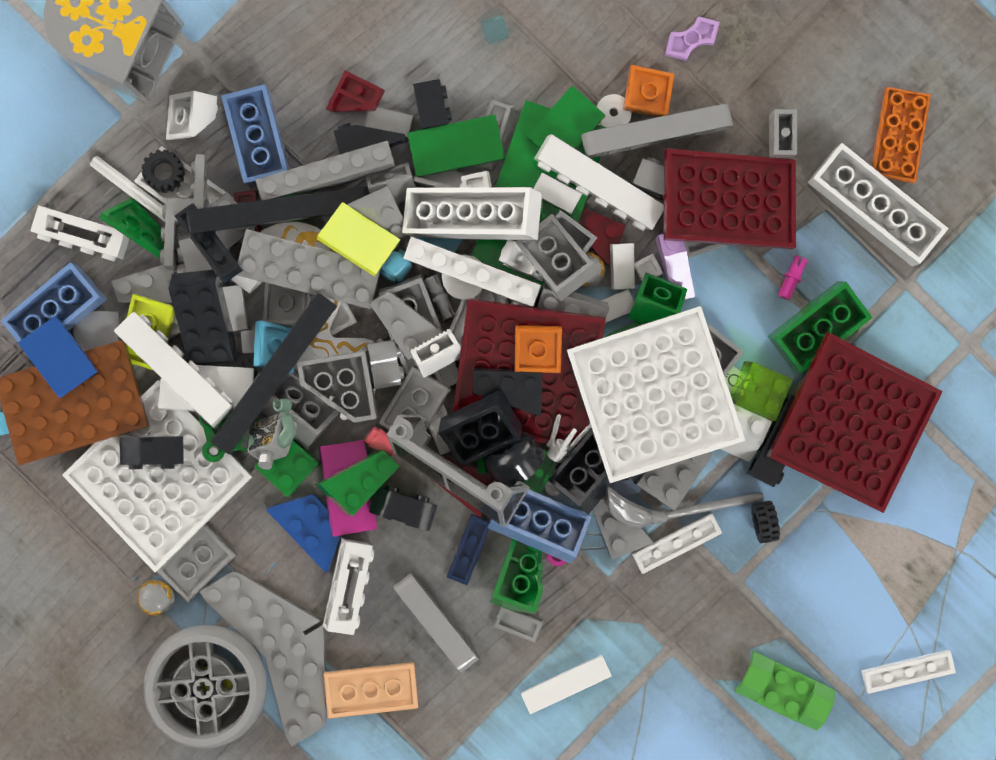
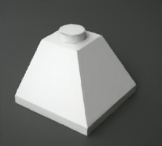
[166,91,218,141]

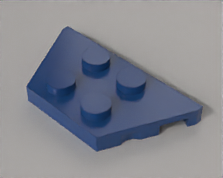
[266,494,342,573]

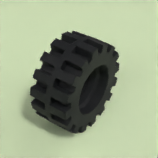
[141,149,185,193]
[751,501,780,543]

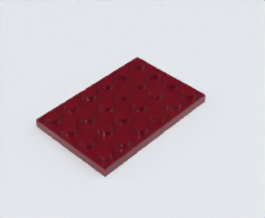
[663,149,796,250]

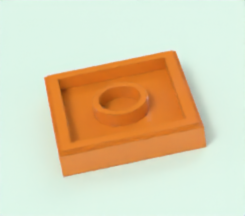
[623,65,674,117]
[515,325,562,373]

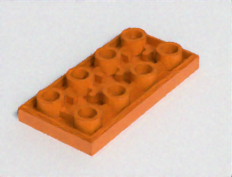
[871,87,931,184]

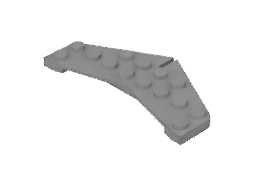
[200,571,327,746]

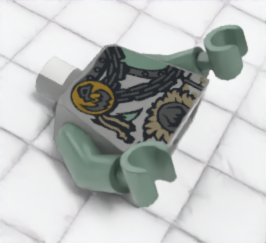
[243,399,298,469]

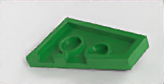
[99,198,165,259]

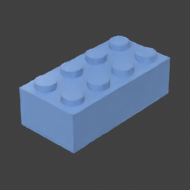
[221,84,290,188]
[1,262,107,342]
[488,490,592,564]

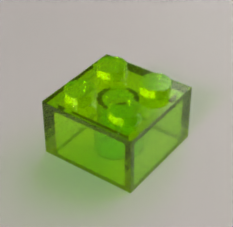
[730,361,793,421]

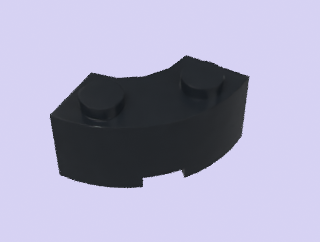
[120,436,184,470]
[369,485,438,531]

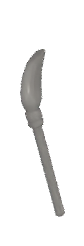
[606,487,764,528]

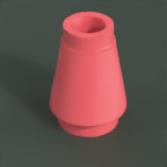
[364,426,398,456]

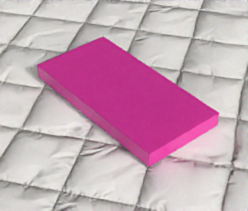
[319,440,377,537]

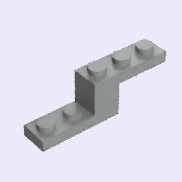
[160,154,208,270]

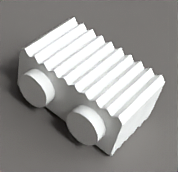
[410,329,461,378]

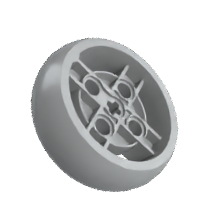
[143,625,267,749]

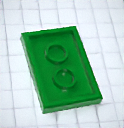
[527,86,606,149]

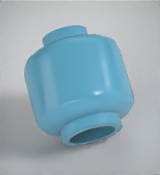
[380,249,412,283]

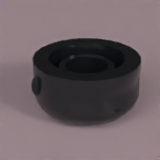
[485,431,545,487]

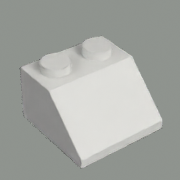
[720,405,772,462]

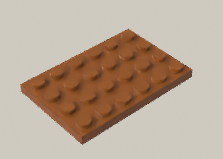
[0,340,150,466]

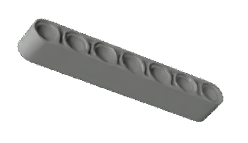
[581,104,734,158]

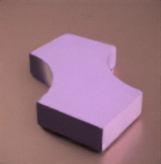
[664,16,720,61]

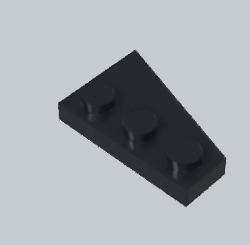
[473,368,542,416]

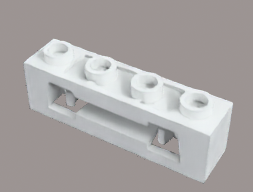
[31,205,129,262]
[323,538,374,635]

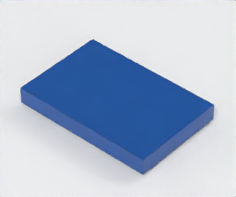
[18,316,99,399]

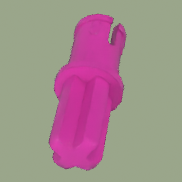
[778,255,808,300]

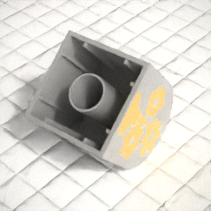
[43,0,184,104]

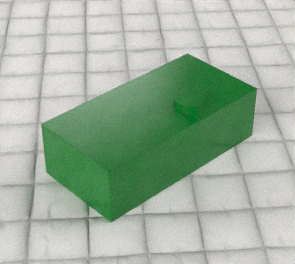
[767,281,873,374]

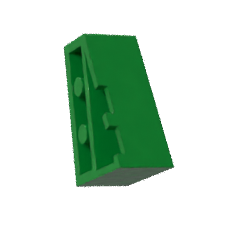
[315,450,399,516]

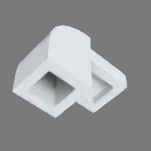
[499,240,543,282]

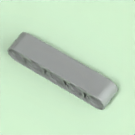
[393,572,480,673]

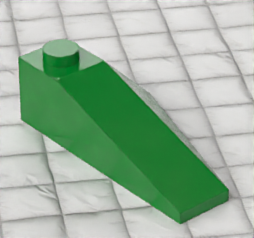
[489,539,543,614]

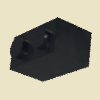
[413,79,452,130]

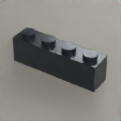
[746,394,795,487]

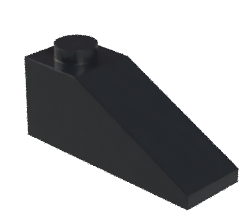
[334,123,407,154]

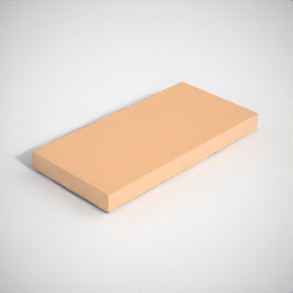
[324,662,418,719]

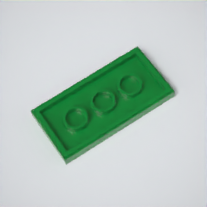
[407,114,505,178]

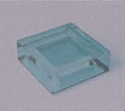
[481,15,509,44]

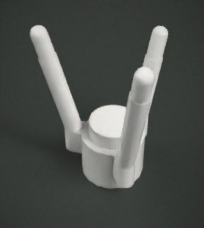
[546,414,592,463]

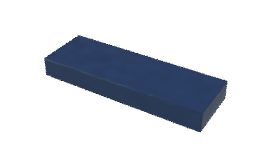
[447,514,490,585]

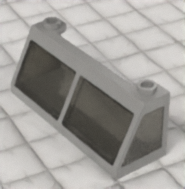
[387,415,530,527]

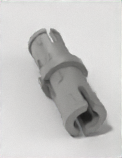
[425,274,456,321]

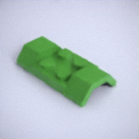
[735,650,836,731]

